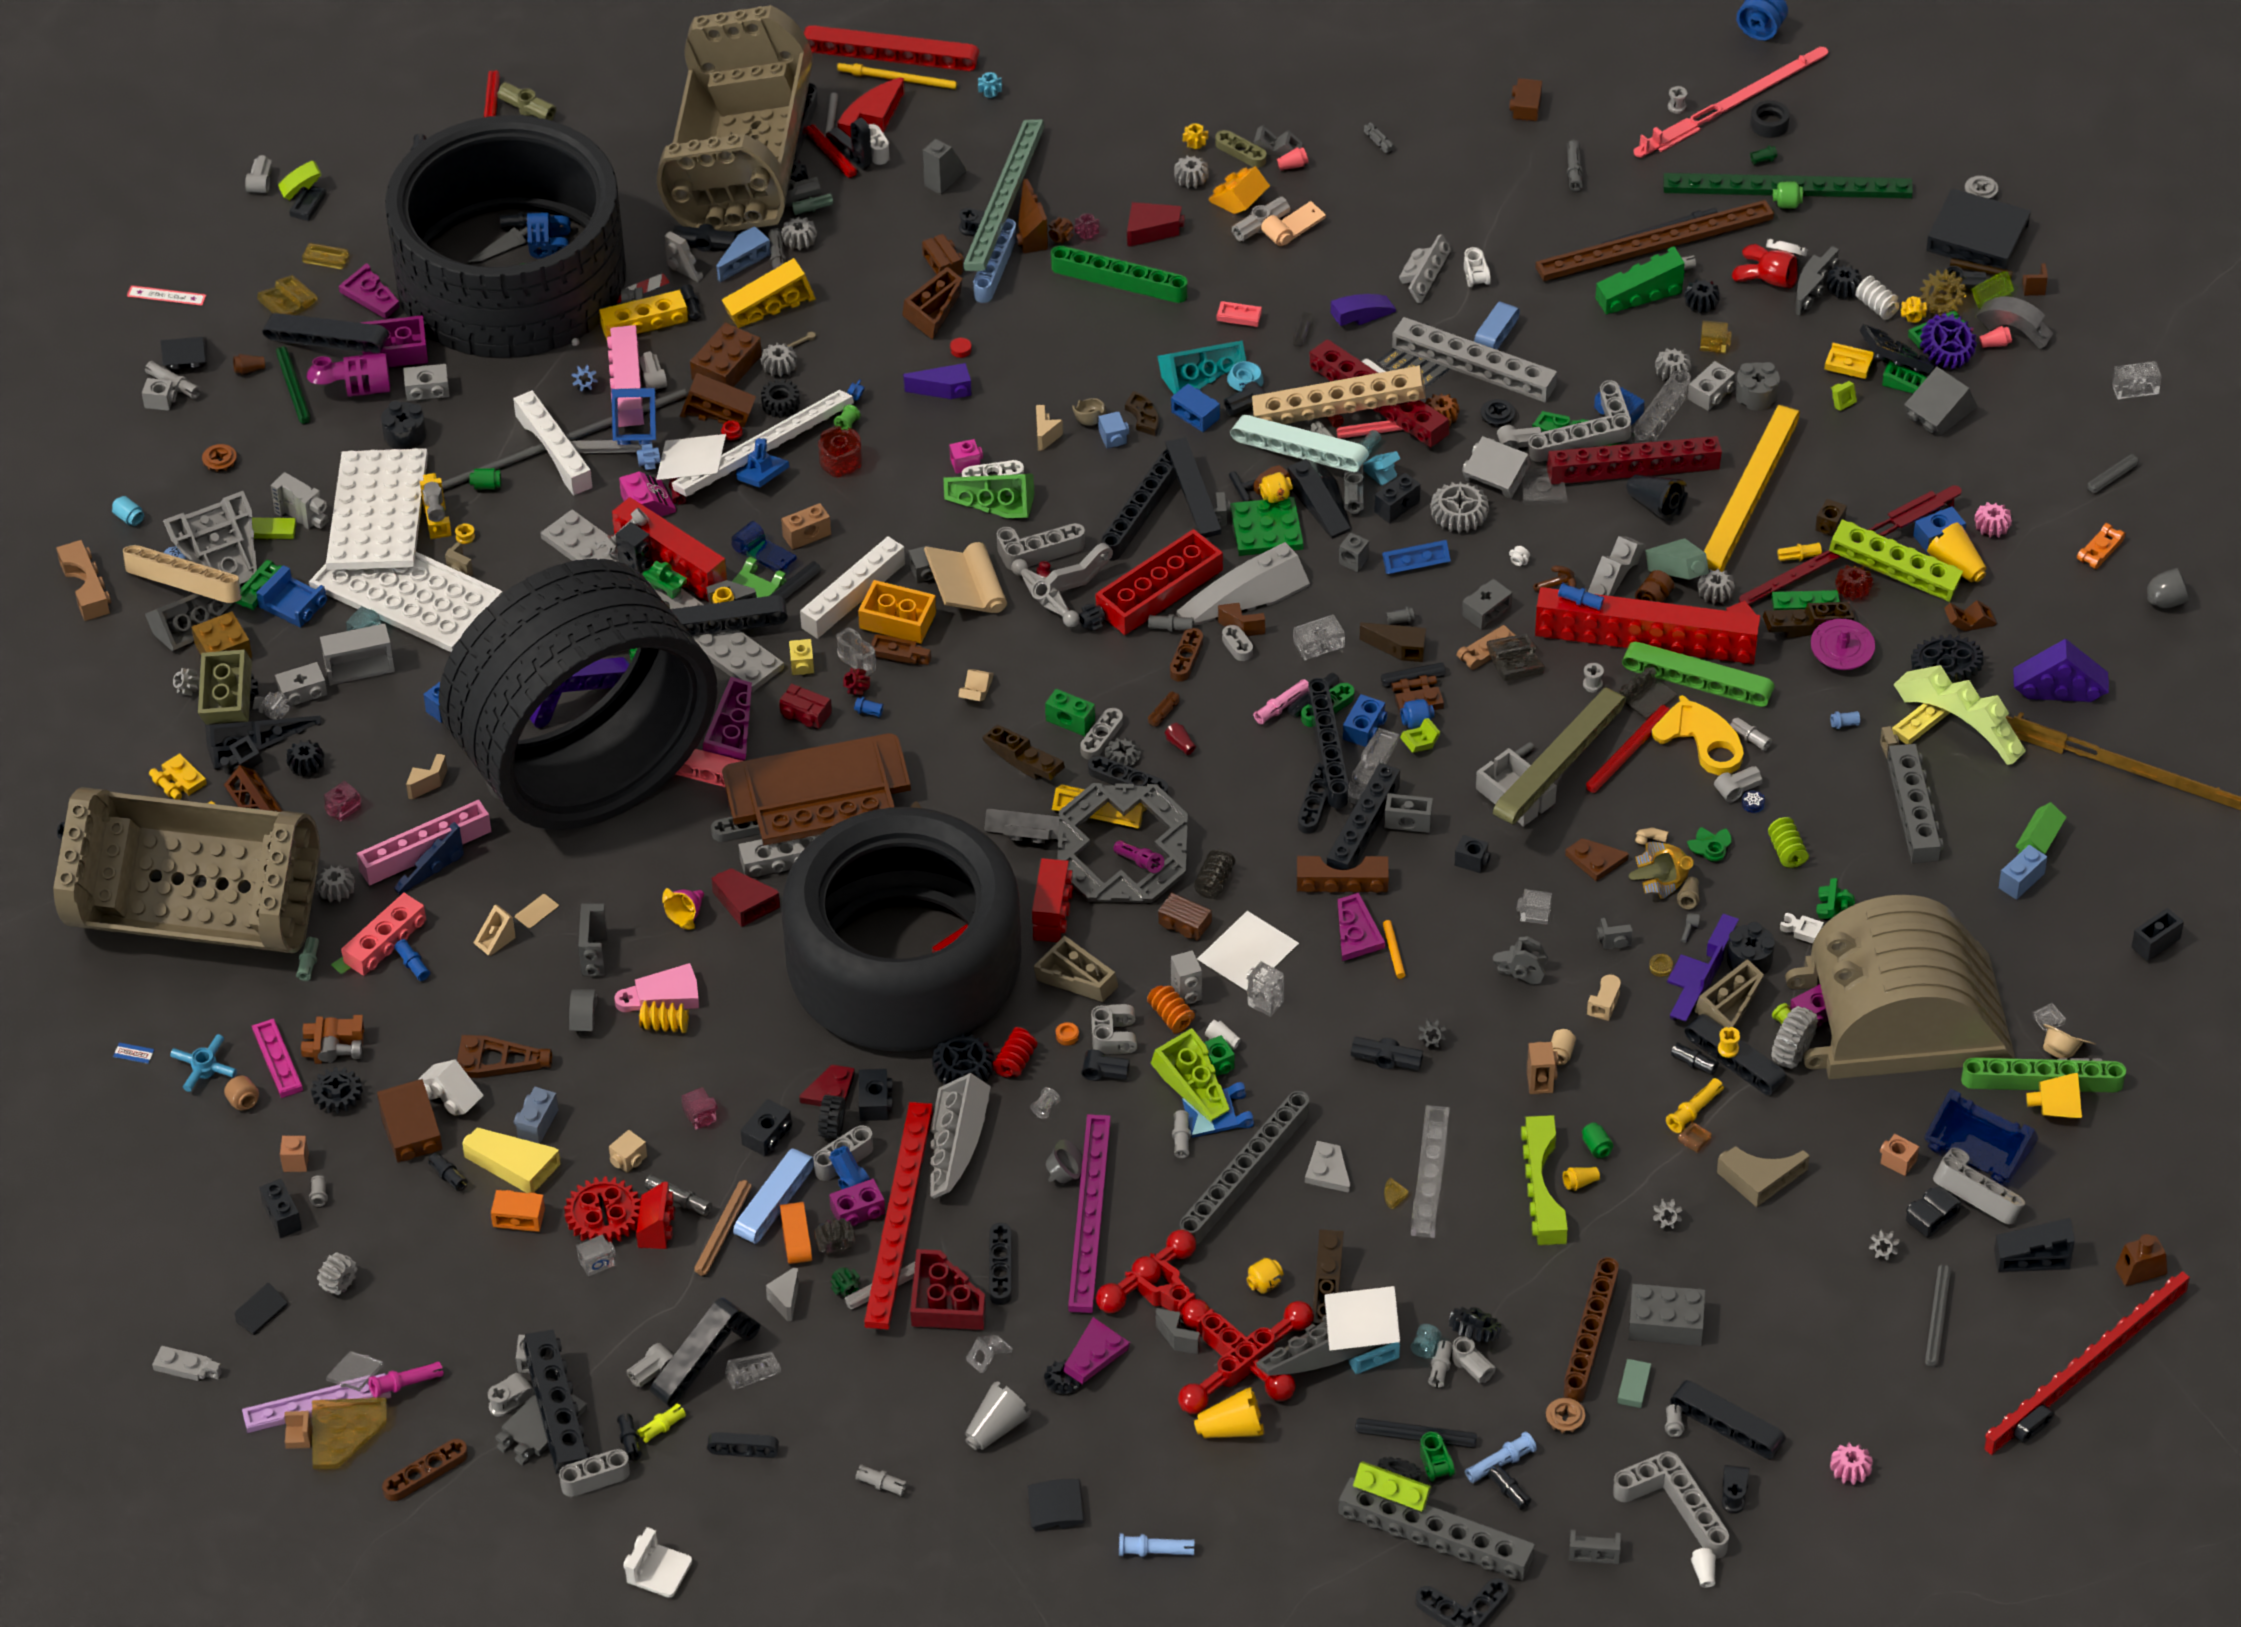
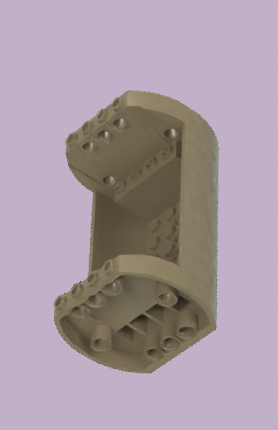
[657,5,813,231]
[53,787,320,953]

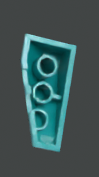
[1157,340,1246,394]

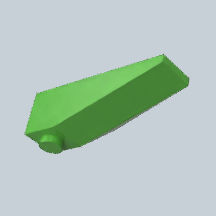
[943,474,1034,518]

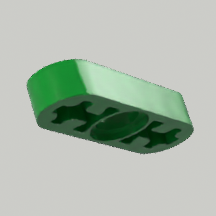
[1301,683,1354,727]

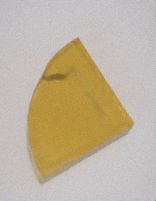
[1384,1178,1408,1209]

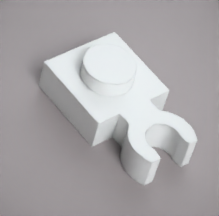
[1780,913,1824,944]

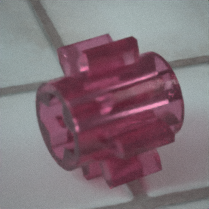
[1074,213,1099,239]

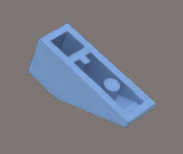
[717,226,771,282]

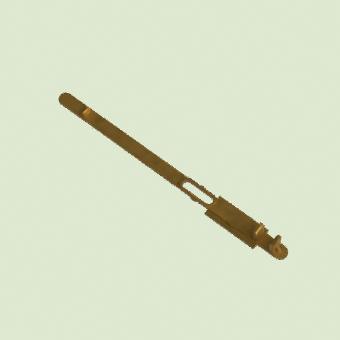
[2005,712,2241,810]

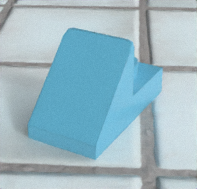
[1363,451,1401,485]

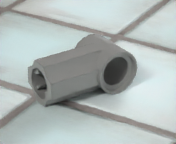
[245,156,272,193]
[639,352,667,390]
[1497,425,1541,450]
[1714,766,1763,802]
[1452,1336,1496,1383]
[626,1343,674,1388]

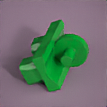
[642,561,687,599]
[1816,878,1855,919]

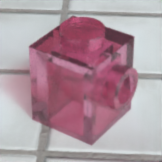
[324,780,361,822]
[681,1087,718,1130]

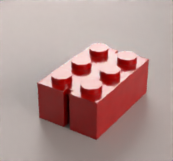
[1032,858,1073,942]

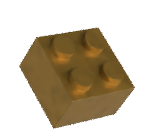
[192,611,252,658]

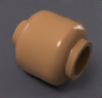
[224,1075,259,1110]

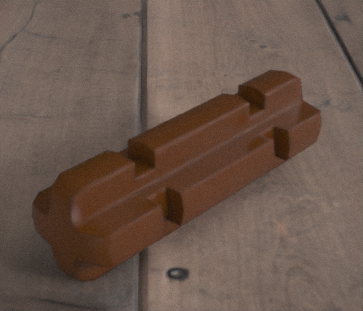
[1148,691,1180,727]

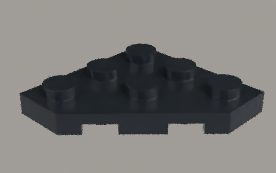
[1860,323,1934,374]

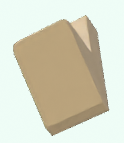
[1036,405,1063,451]

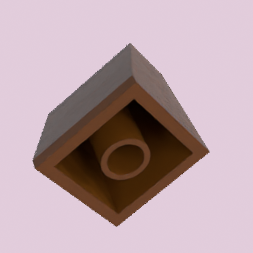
[377,1079,442,1163]

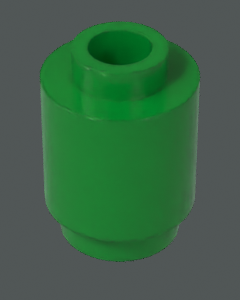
[470,468,501,490]
[1582,1123,1614,1158]

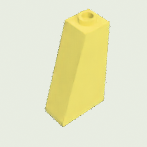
[462,1128,561,1193]

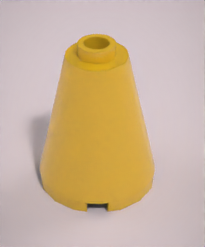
[1927,522,1987,582]
[1194,1387,1264,1438]

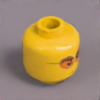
[1259,472,1293,503]

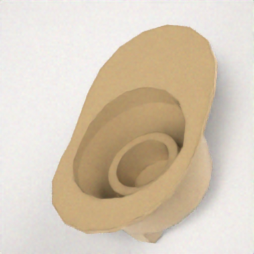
[2043,1024,2096,1058]

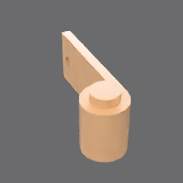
[1261,201,1326,246]

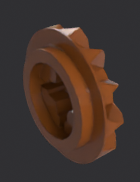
[202,444,237,472]

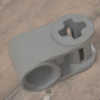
[488,1373,535,1417]

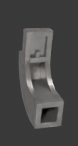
[1976,297,2053,349]

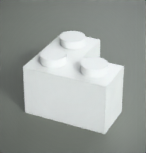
[418,1059,484,1116]

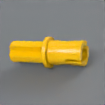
[1777,543,1822,561]

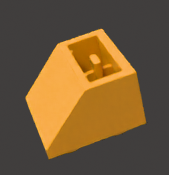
[1208,166,1270,214]

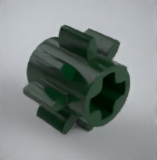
[830,1267,861,1297]

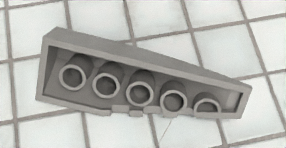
[1177,542,1310,626]
[931,1073,991,1199]

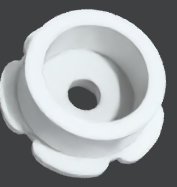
[1509,546,1530,566]

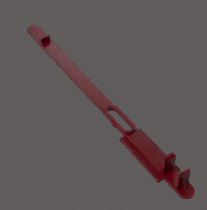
[1739,485,1962,605]

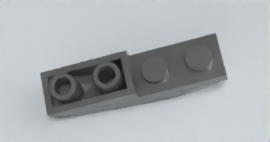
[1796,246,1840,316]

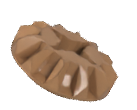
[1546,1398,1585,1433]

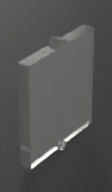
[326,1351,384,1391]

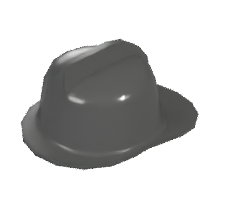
[1045,1139,1083,1184]

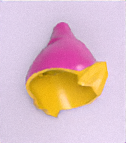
[662,888,704,930]

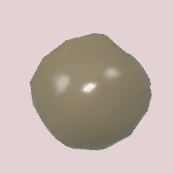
[1072,398,1107,426]

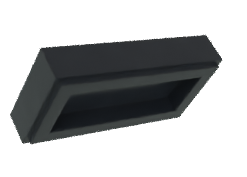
[289,186,326,221]

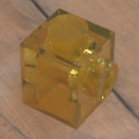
[1700,321,1731,353]

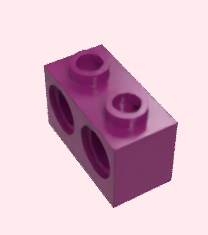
[829,1179,885,1229]

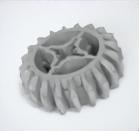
[1430,481,1489,533]
[1771,1006,1818,1069]

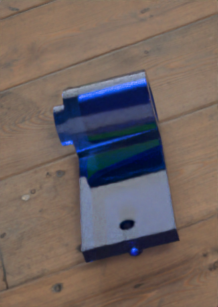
[731,521,797,572]

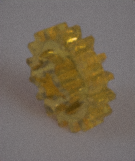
[1920,269,1966,316]

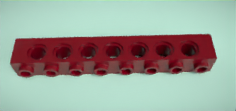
[1309,339,1449,447]
[1547,436,1722,485]

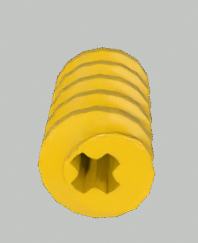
[639,1000,689,1033]

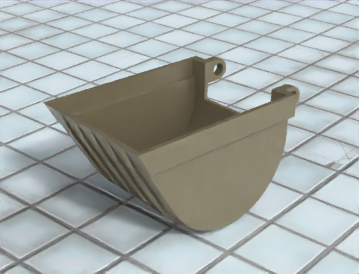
[1785,895,2016,1079]

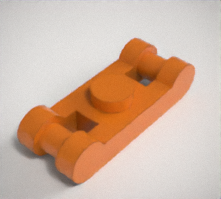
[2077,523,2126,569]

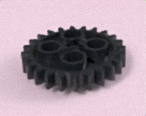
[1911,634,1984,683]

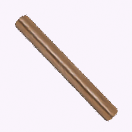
[694,1180,752,1276]

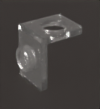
[966,1335,1013,1373]

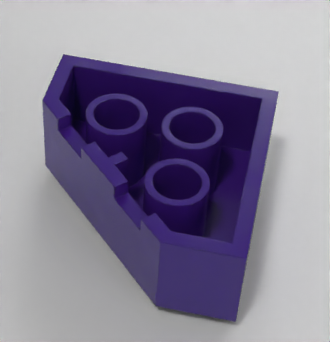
[2013,639,2109,702]

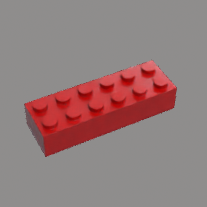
[612,497,727,602]
[1095,529,1223,635]

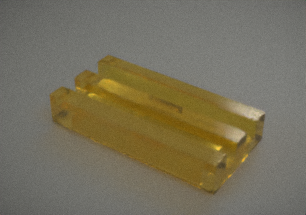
[302,243,349,269]

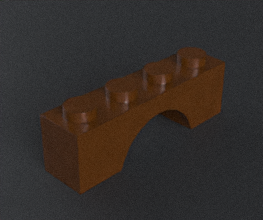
[1297,856,1389,893]

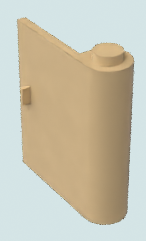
[924,542,1007,613]

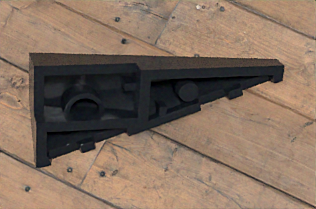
[205,715,321,768]

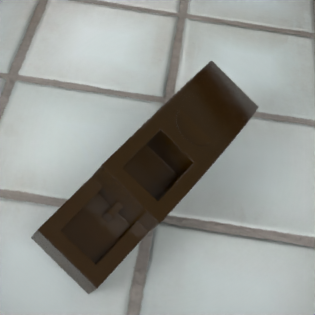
[1762,602,1855,638]
[982,724,1065,780]
[1312,1229,1344,1324]

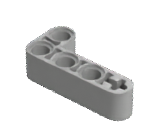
[997,523,1085,570]
[1933,1148,2025,1225]

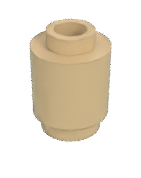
[1551,1029,1576,1065]

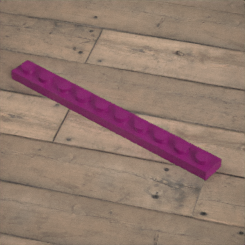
[1068,1114,1111,1313]

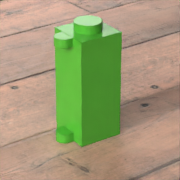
[2016,802,2066,854]

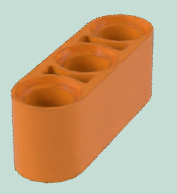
[780,1202,812,1264]

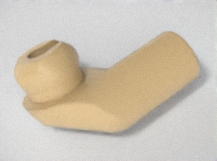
[1635,828,1669,845]

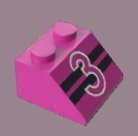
[619,472,676,517]

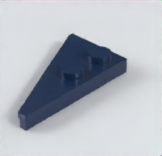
[394,822,464,895]

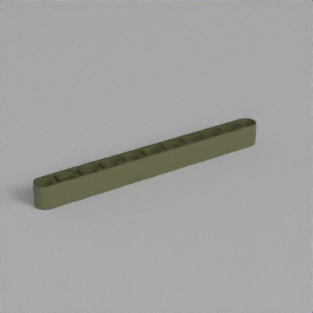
[1493,687,1626,825]

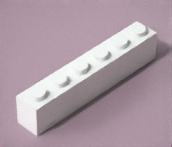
[800,537,905,639]

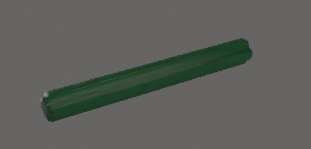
[276,346,311,424]

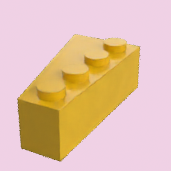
[722,258,816,328]

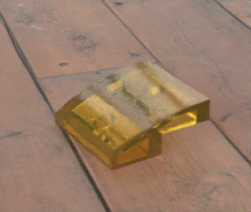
[257,275,318,315]

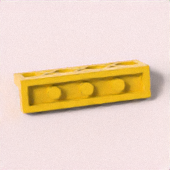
[1052,785,1147,828]

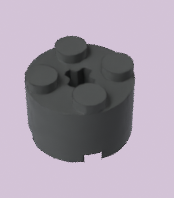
[1735,362,1780,411]

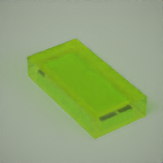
[1972,271,2014,308]

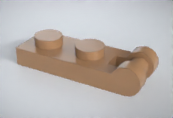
[1456,625,1518,670]

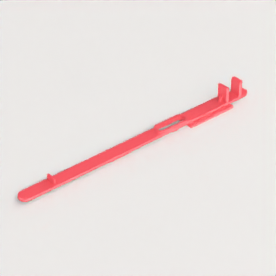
[1634,47,1828,157]

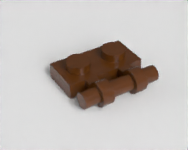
[1391,675,1444,713]

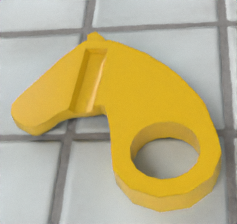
[1652,695,1744,775]

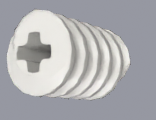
[1855,276,1900,320]

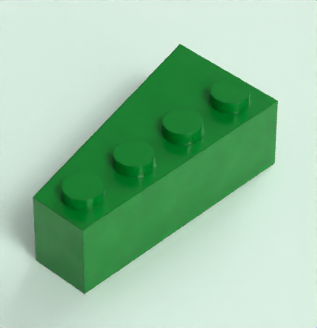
[1596,247,1685,314]

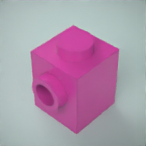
[949,439,983,474]

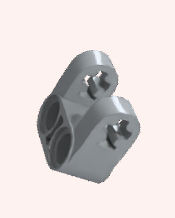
[1091,1004,1137,1054]

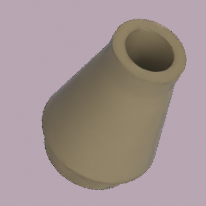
[1677,877,1700,909]

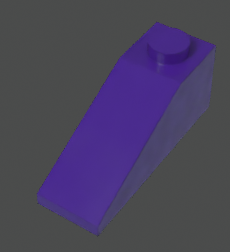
[903,363,972,399]

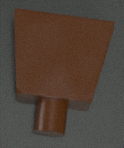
[2115,1234,2167,1287]

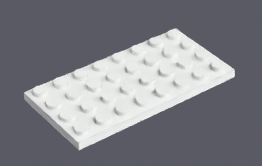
[326,448,428,570]
[309,552,503,652]

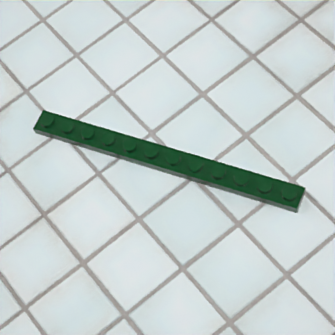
[1663,173,1913,199]

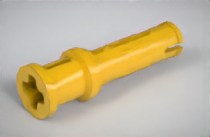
[1666,1078,1724,1133]

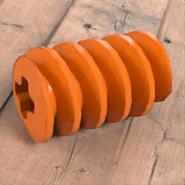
[1147,985,1195,1034]

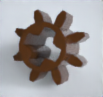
[1048,217,1074,244]

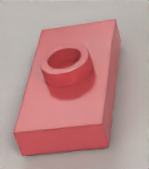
[1217,301,1262,327]

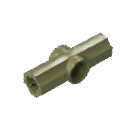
[498,82,557,120]

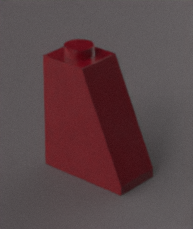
[1127,202,1185,246]
[711,868,780,927]

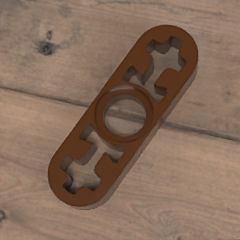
[1170,628,1203,682]

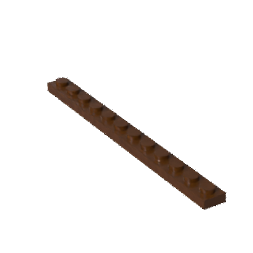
[1535,200,1774,281]

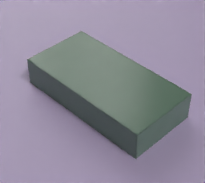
[1618,1359,1651,1408]

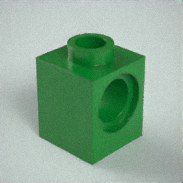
[1204,1035,1235,1076]

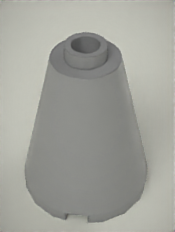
[965,1382,1031,1450]

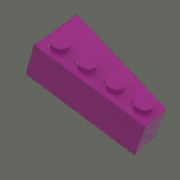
[703,677,752,761]

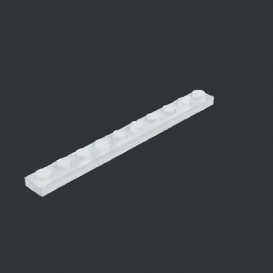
[672,390,854,497]

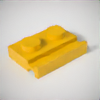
[1824,343,1874,379]

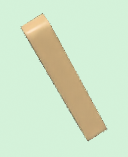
[123,545,241,603]

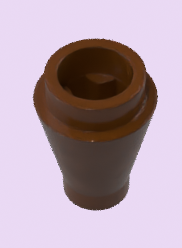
[233,354,265,375]

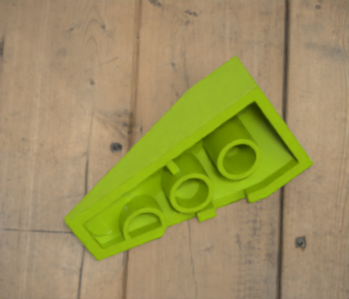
[1151,1028,1230,1122]

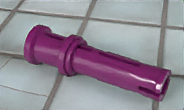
[1113,840,1164,873]

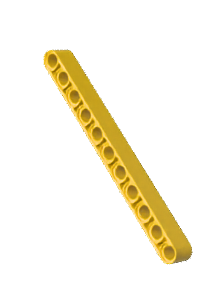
[1704,405,1800,572]

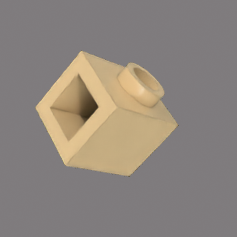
[609,1130,647,1173]

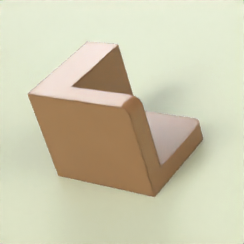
[284,1411,312,1448]

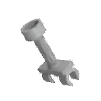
[596,508,649,556]

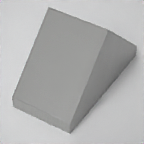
[766,1268,799,1321]

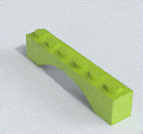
[1521,1115,1567,1245]

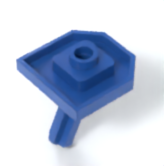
[736,438,790,487]

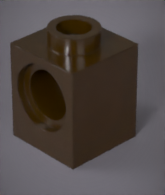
[1815,499,1847,536]

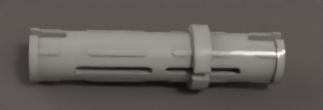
[145,361,201,399]

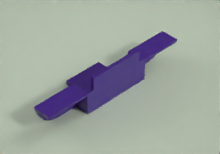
[1667,914,1739,1022]

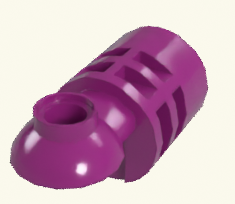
[306,353,391,397]

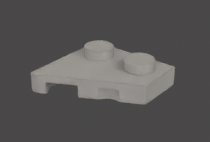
[664,231,703,282]
[1305,1141,1350,1193]

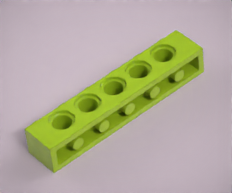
[1829,520,1963,602]

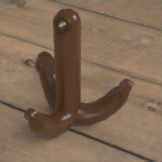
[1533,565,1576,592]

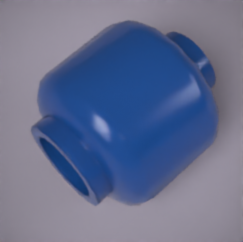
[1400,699,1435,729]

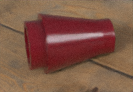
[1164,723,1196,755]

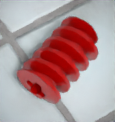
[993,1027,1038,1077]

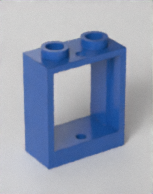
[612,388,656,445]

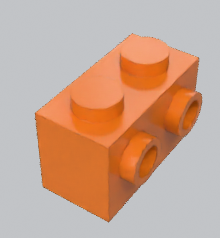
[491,1190,545,1232]

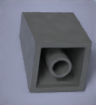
[1904,367,1977,436]

